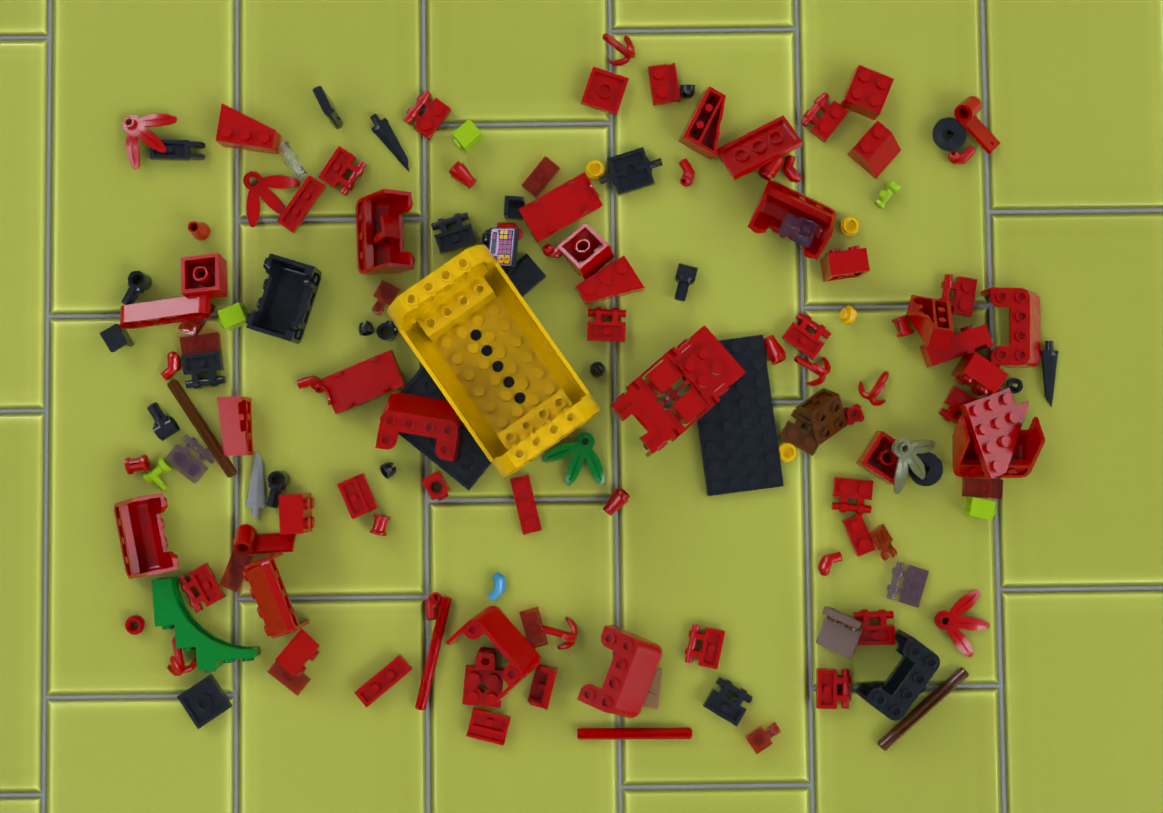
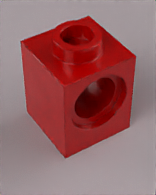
[421,470,451,501]

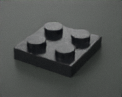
[177,674,233,729]

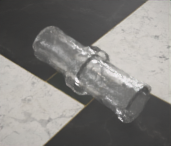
[278,142,308,180]

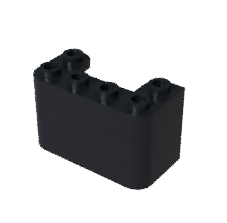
[246,253,322,344]
[854,629,940,721]

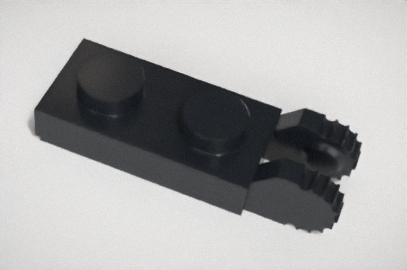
[150,140,205,161]

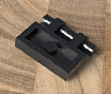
[431,212,477,254]
[181,351,226,389]
[703,677,753,726]

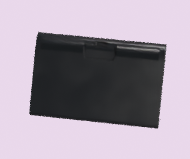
[313,86,343,129]
[505,253,546,297]

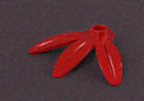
[122,114,178,170]
[243,171,300,227]
[934,590,989,657]

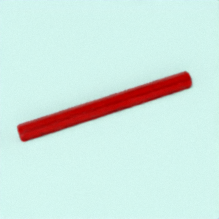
[415,596,452,710]
[577,728,692,740]

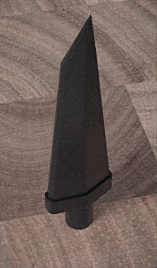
[370,114,409,172]
[1040,341,1058,407]

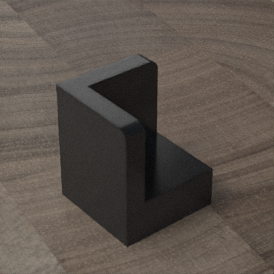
[504,196,525,220]
[100,323,135,353]

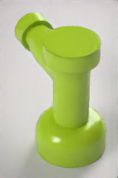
[874,180,902,209]
[143,457,173,492]

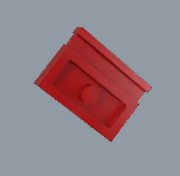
[648,63,681,106]
[337,473,379,519]
[466,707,511,746]

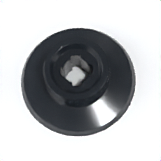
[932,117,967,151]
[908,452,943,486]

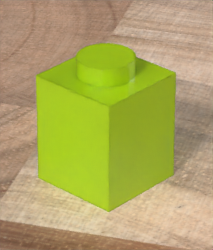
[452,119,483,152]
[217,302,248,331]
[963,496,997,521]

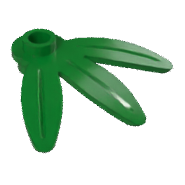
[542,432,605,486]

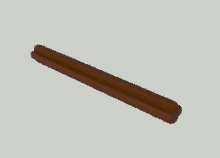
[167,379,237,478]
[878,667,969,751]

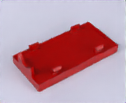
[717,115,802,180]
[518,172,603,243]
[322,350,406,414]

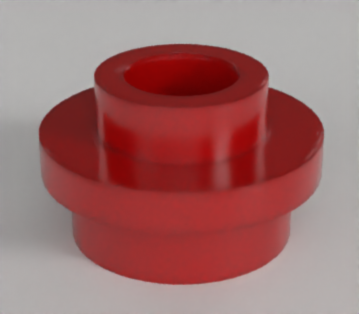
[125,615,145,635]

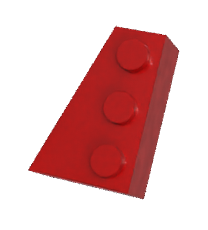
[678,86,726,160]
[216,104,281,155]
[575,256,645,305]
[906,295,954,351]
[919,324,994,368]
[217,396,253,456]

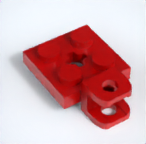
[462,647,504,708]

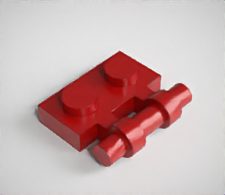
[403,90,452,140]
[800,92,849,143]
[318,146,367,196]
[939,274,978,318]
[587,307,626,342]
[782,312,831,360]
[938,386,977,429]
[832,477,874,515]
[178,563,226,613]
[853,609,895,645]
[684,624,725,669]
[816,668,851,709]

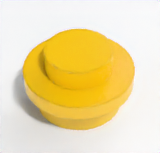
[586,160,605,180]
[840,217,859,236]
[840,305,857,324]
[779,443,797,462]

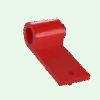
[954,96,1000,154]
[232,524,296,555]

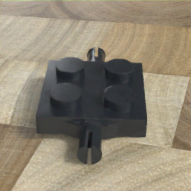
[599,147,663,196]

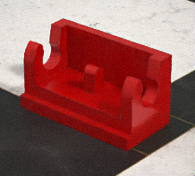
[527,664,557,710]

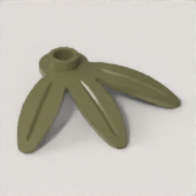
[891,439,935,494]

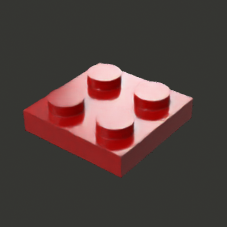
[581,67,629,116]

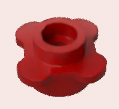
[843,404,864,425]

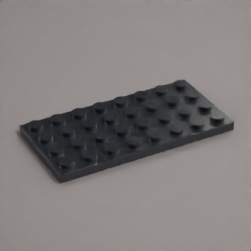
[696,335,784,496]

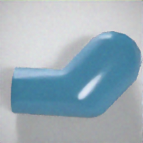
[487,572,506,602]

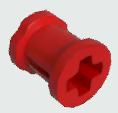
[891,315,914,338]
[124,454,150,475]
[369,514,391,536]

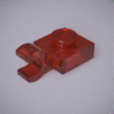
[372,280,400,316]
[869,524,898,561]
[745,722,781,754]

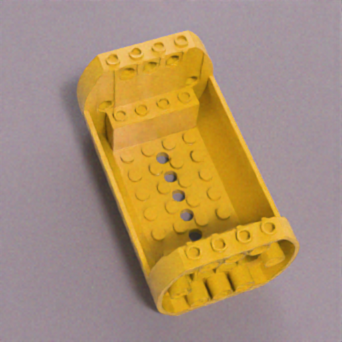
[387,245,601,479]

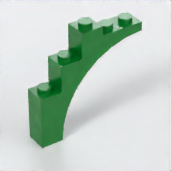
[152,576,260,673]

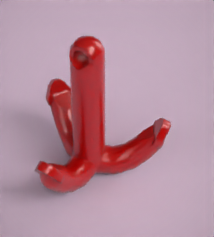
[602,33,636,66]
[794,355,831,386]
[858,371,889,406]
[540,616,578,650]
[167,637,197,676]

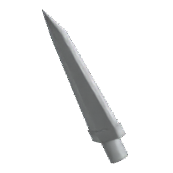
[246,451,266,518]

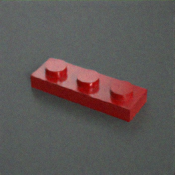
[277,175,326,233]
[510,474,542,535]
[354,654,412,708]

